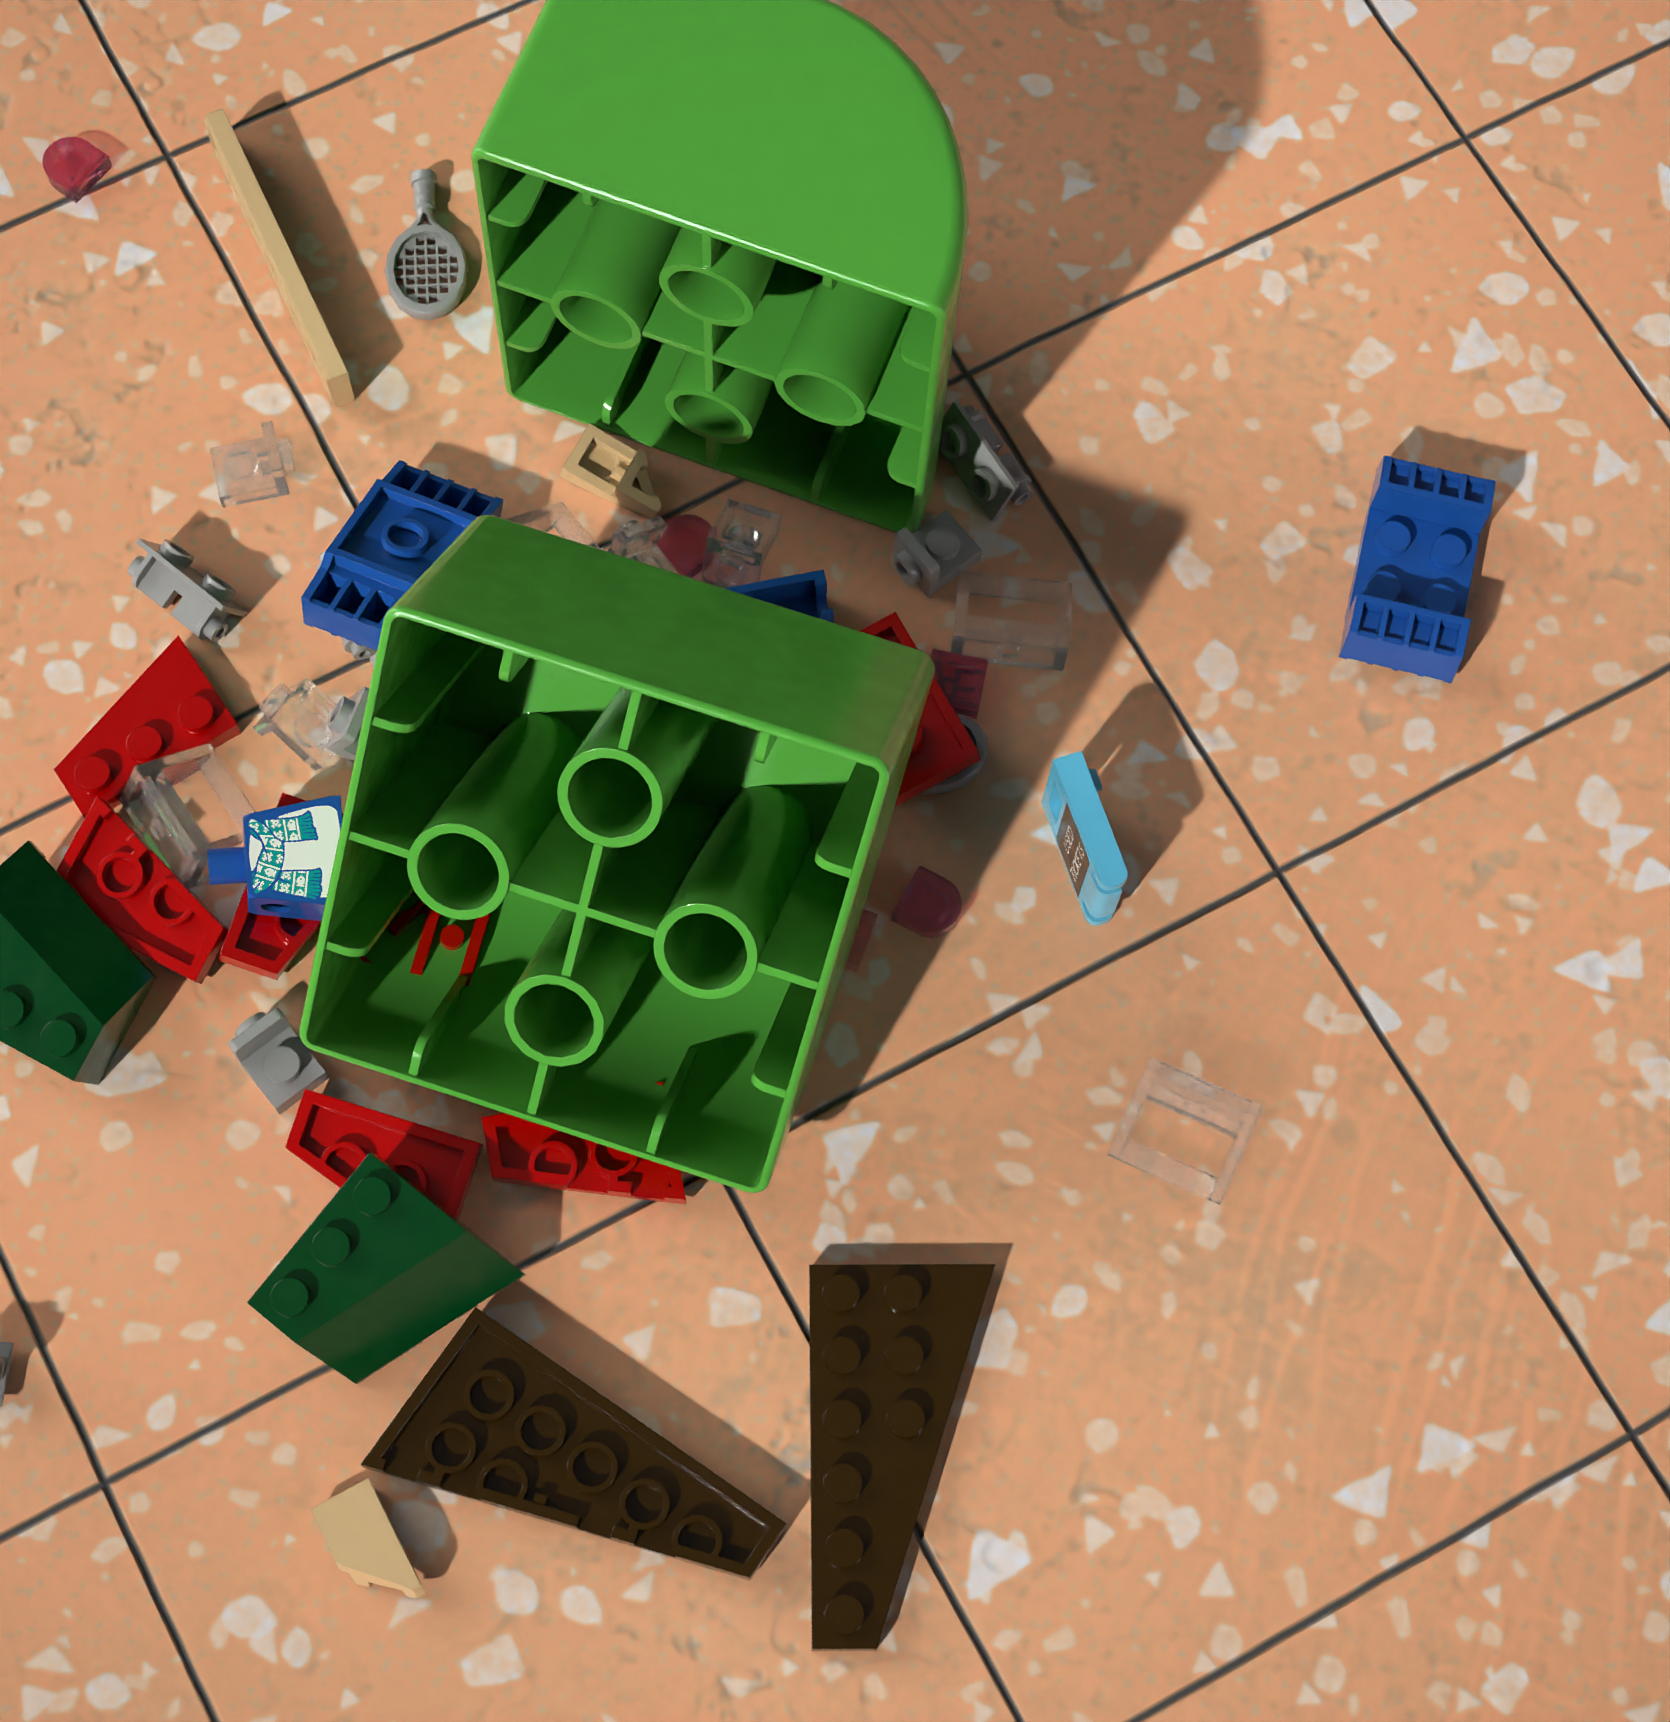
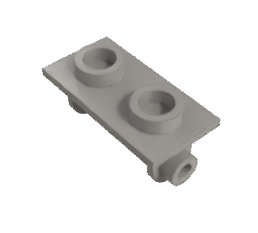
[939,400,1033,522]
[128,538,249,642]

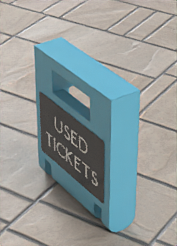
[1041,751,1128,926]

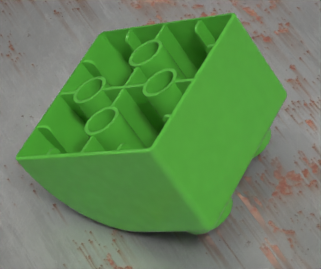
[471,0,968,534]
[299,515,935,1193]

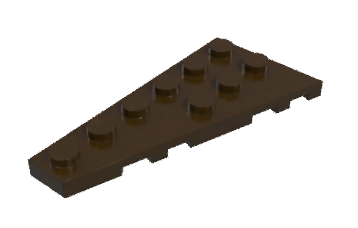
[809,1264,995,1651]
[361,1307,787,1580]

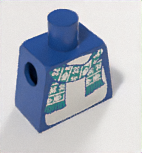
[207,795,342,921]

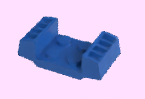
[1339,455,1496,683]
[301,460,503,651]

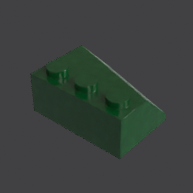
[0,840,157,1085]
[247,1152,526,1384]

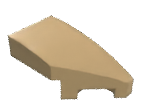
[559,423,661,519]
[311,1478,426,1599]

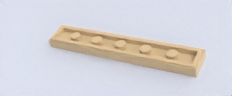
[204,108,355,407]

